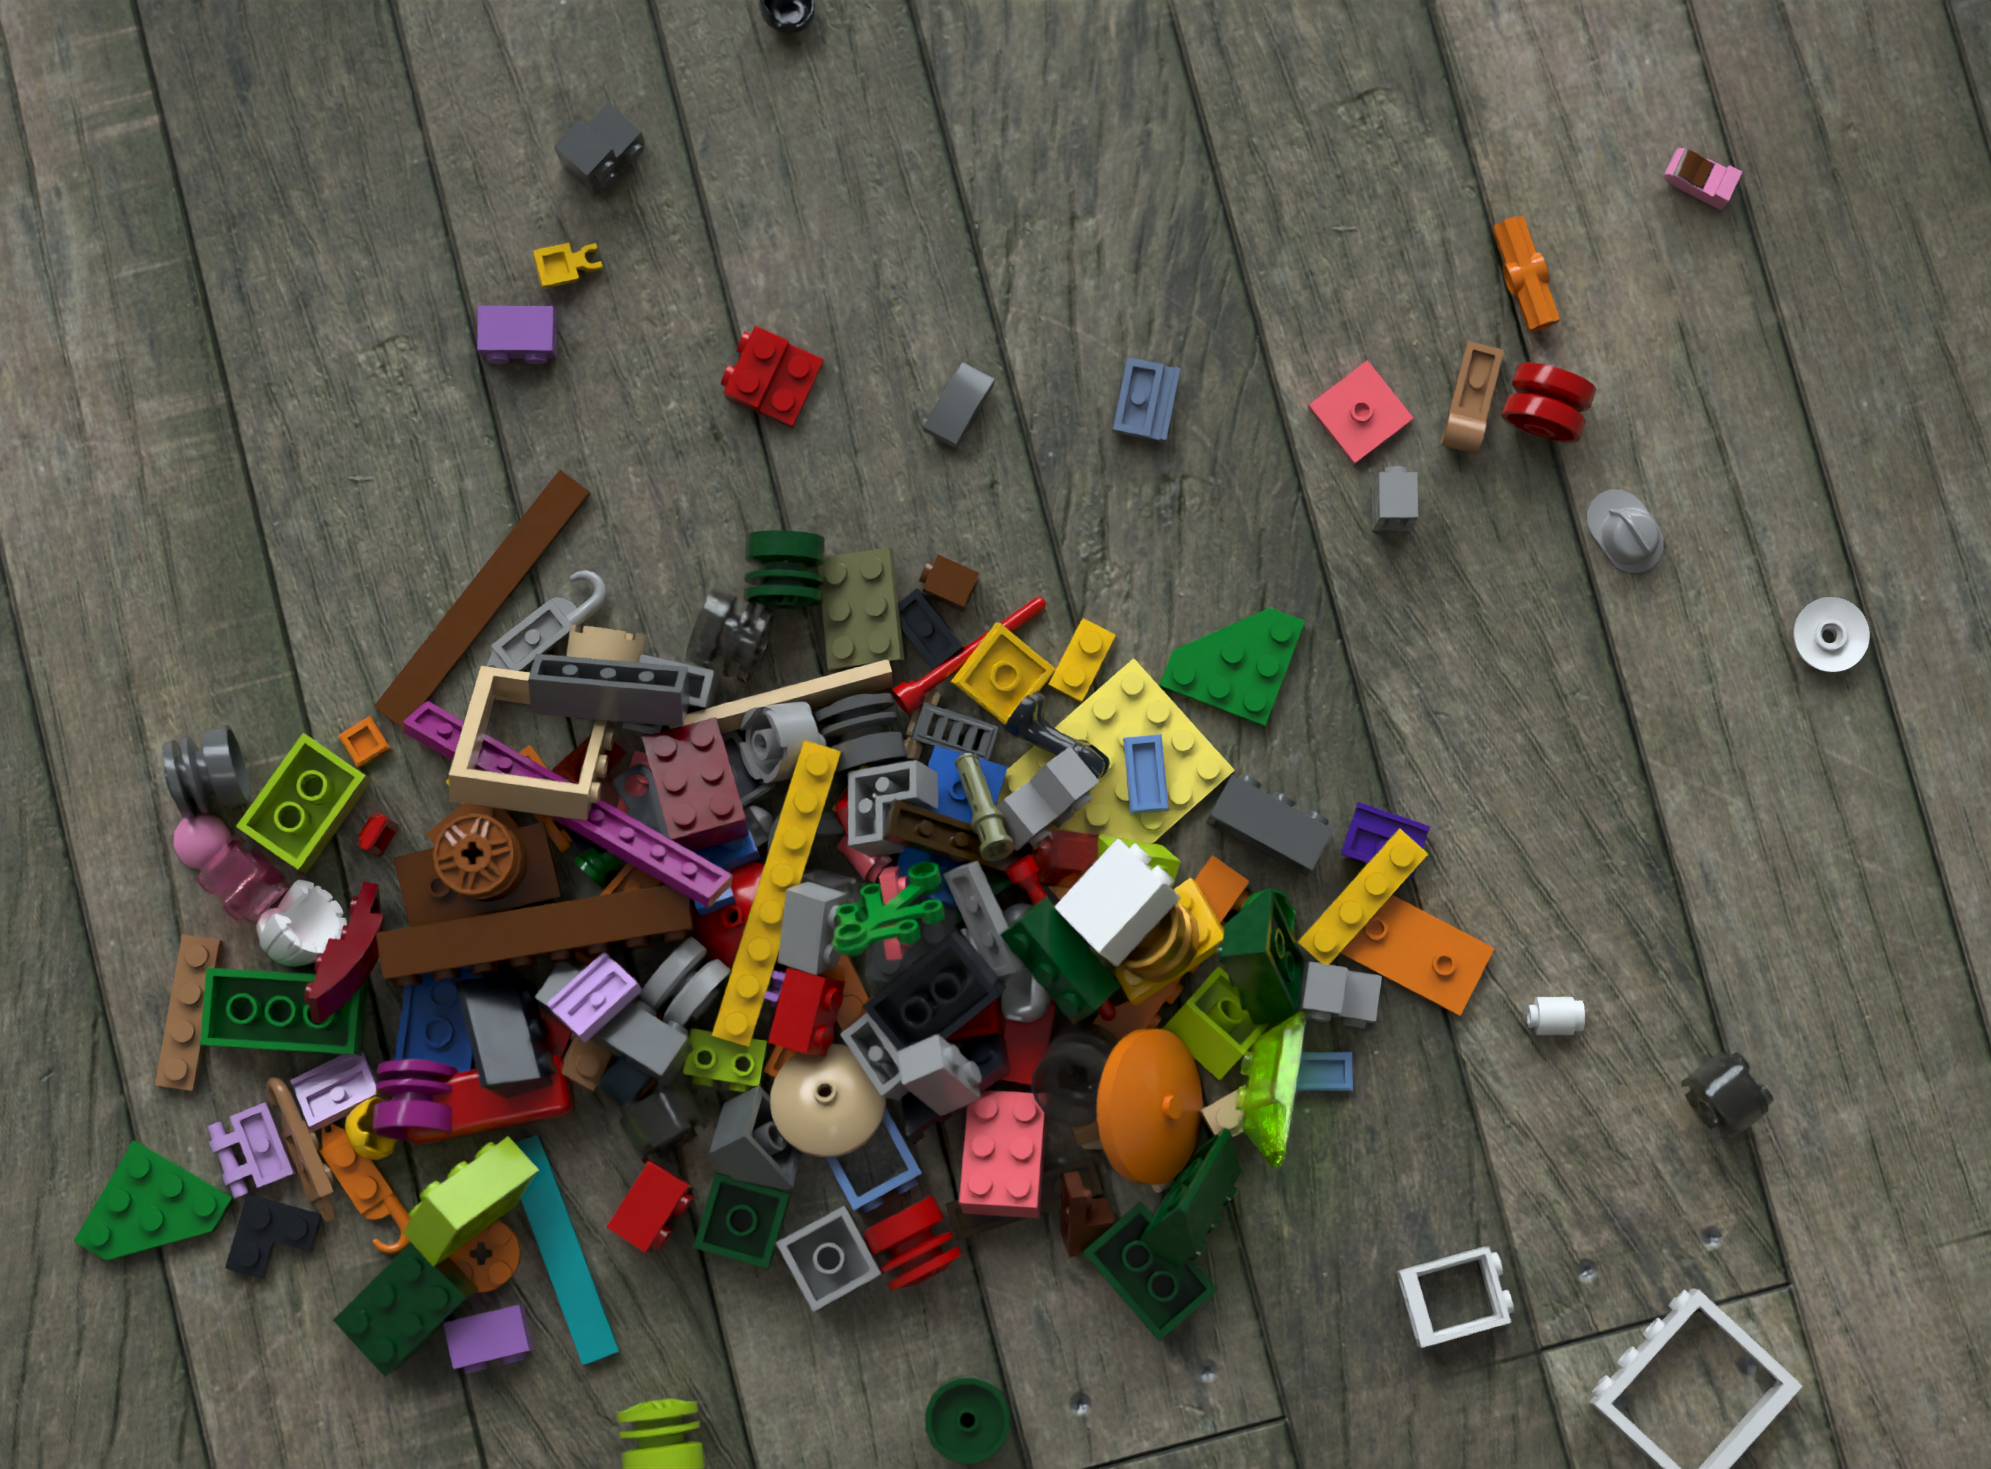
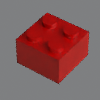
[606,1161,695,1253]

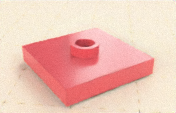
[1308,360,1414,465]

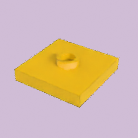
[951,622,1056,726]

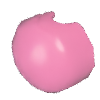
[173,811,232,870]

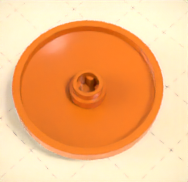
[1097,1029,1203,1185]

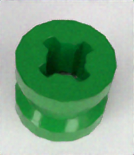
[574,848,622,887]

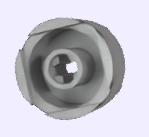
[740,702,826,783]

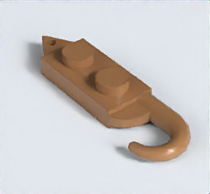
[266,1077,335,1222]

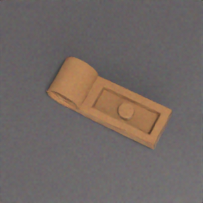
[1441,341,1504,454]

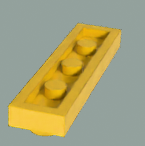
[1297,829,1428,965]

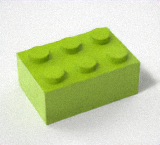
[236,733,373,874]
[403,1137,539,1267]

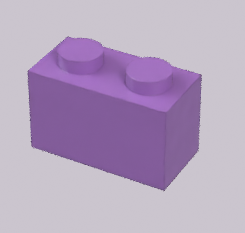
[477,306,558,364]
[443,1304,534,1374]

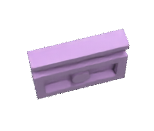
[547,952,642,1043]
[290,1050,383,1131]

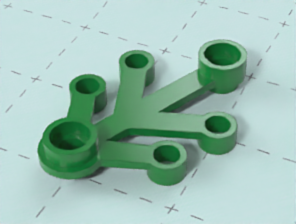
[832,861,945,957]

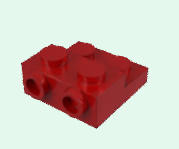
[720,325,824,429]

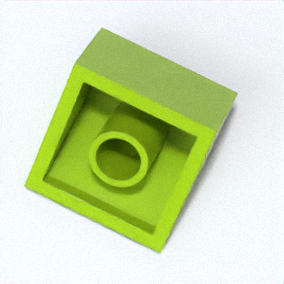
[1163,966,1270,1080]

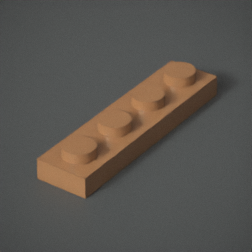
[155,934,222,1092]

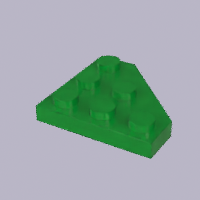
[1159,608,1305,727]
[74,1140,234,1260]

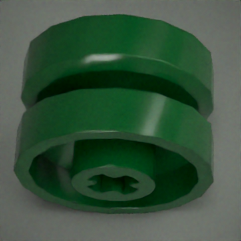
[925,1375,1010,1464]

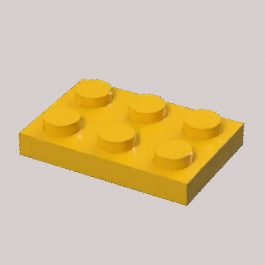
[1115,878,1224,1006]

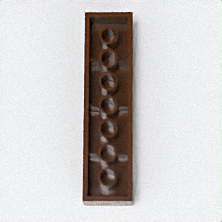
[376,885,697,988]

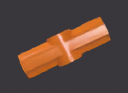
[1492,216,1560,333]

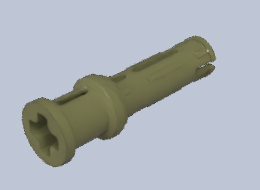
[954,753,1015,861]

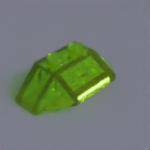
[1235,1012,1307,1169]

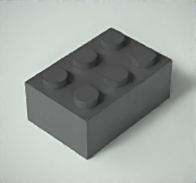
[1206,773,1334,877]

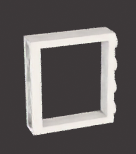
[1589,1288,1803,1469]

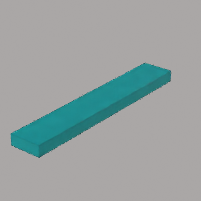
[515,1134,620,1365]

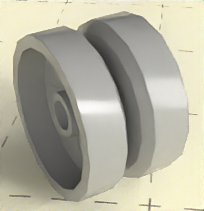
[637,936,731,1029]

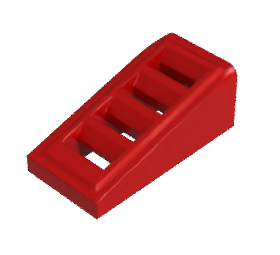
[356,811,399,857]

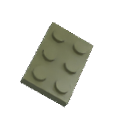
[818,548,904,671]

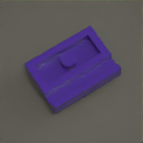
[1340,802,1431,880]

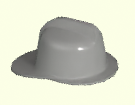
[1587,490,1664,573]

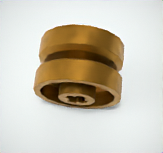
[1119,902,1200,982]

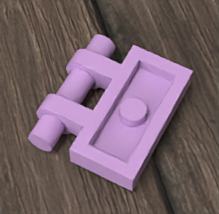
[207,1102,296,1199]

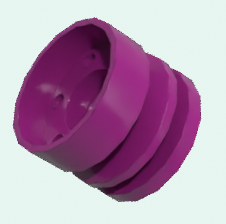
[372,1059,458,1141]

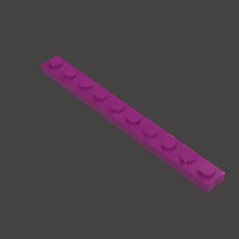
[403,701,732,908]

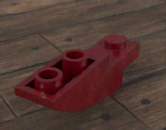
[305,882,386,1023]

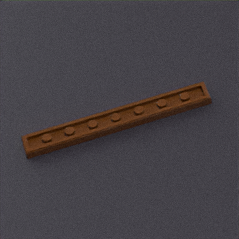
[374,469,591,729]

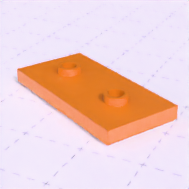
[1339,895,1495,1016]

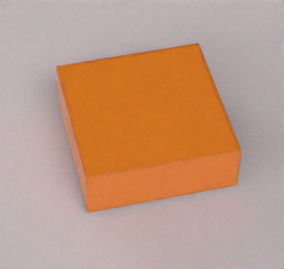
[338,716,391,769]

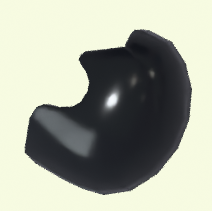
[759,0,816,34]

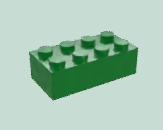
[200,968,368,1056]

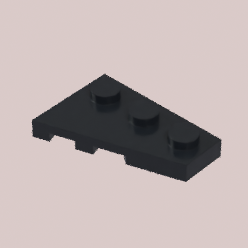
[901,1033,1010,1144]

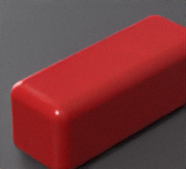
[405,1054,575,1145]

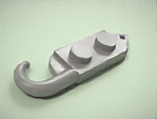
[486,570,607,672]

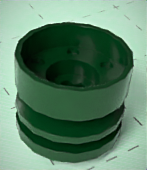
[744,530,825,610]

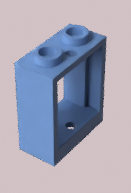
[825,1107,922,1214]

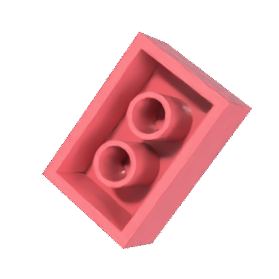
[959,1090,1048,1218]

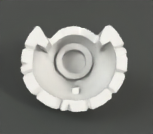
[256,880,347,967]

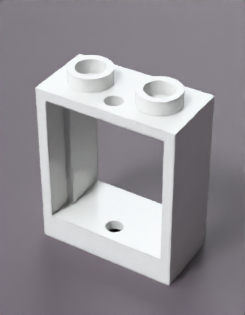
[1396,1246,1514,1348]

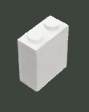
[1055,839,1181,966]

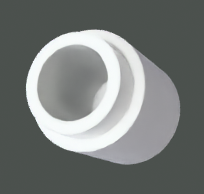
[1527,997,1585,1035]

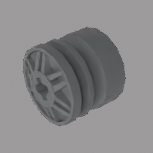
[815,693,907,777]
[163,725,251,819]

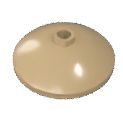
[770,1044,886,1157]

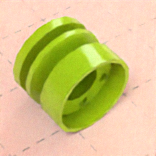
[616,1398,705,1469]

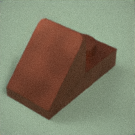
[1060,1171,1115,1257]

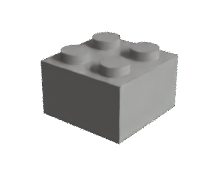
[776,1205,882,1312]

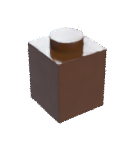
[919,554,980,613]

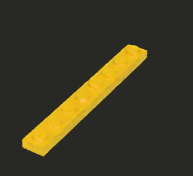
[712,740,841,1047]

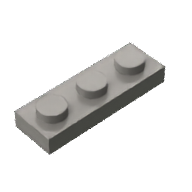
[943,861,1025,977]

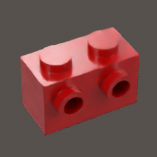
[768,967,845,1057]

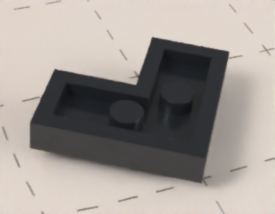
[225,1194,323,1279]

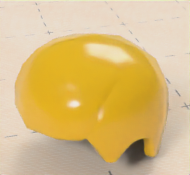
[345,1096,398,1160]

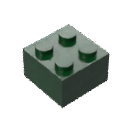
[693,1172,792,1269]

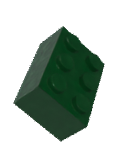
[1082,1201,1218,1342]
[333,1242,479,1377]

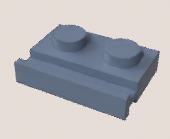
[1112,357,1181,443]

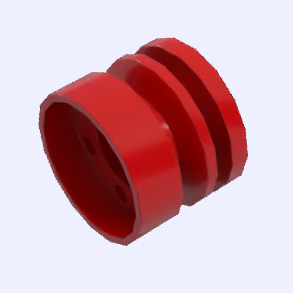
[861,1195,963,1291]

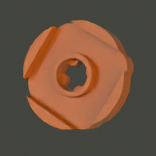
[448,1219,521,1293]

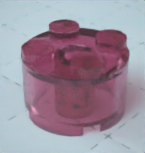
[196,835,289,922]

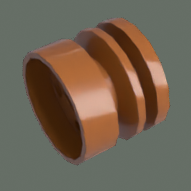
[433,813,526,902]

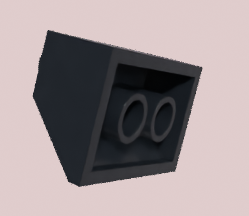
[455,974,558,1099]

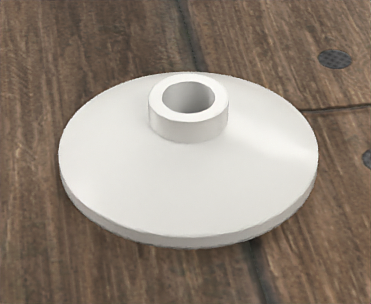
[1793,597,1870,672]

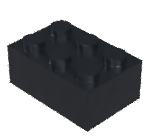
[862,927,1006,1051]

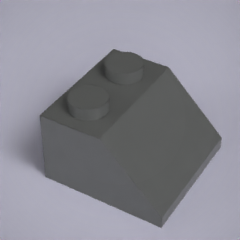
[709,1086,802,1190]

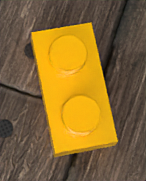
[1048,618,1116,703]

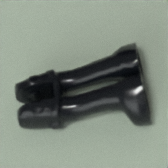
[1004,691,1110,779]

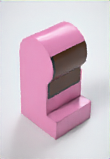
[1663,148,1743,211]

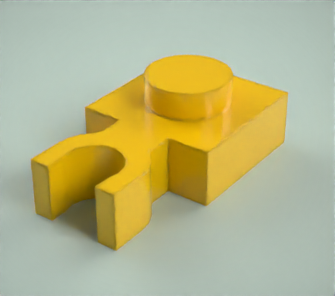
[532,243,602,290]

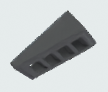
[911,703,998,761]

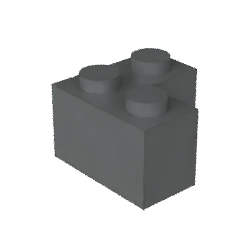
[554,103,645,195]

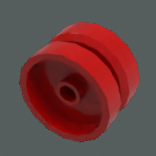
[1501,362,1597,443]

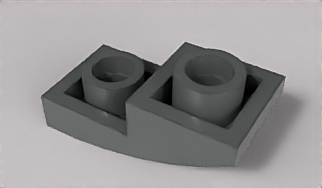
[923,362,995,448]

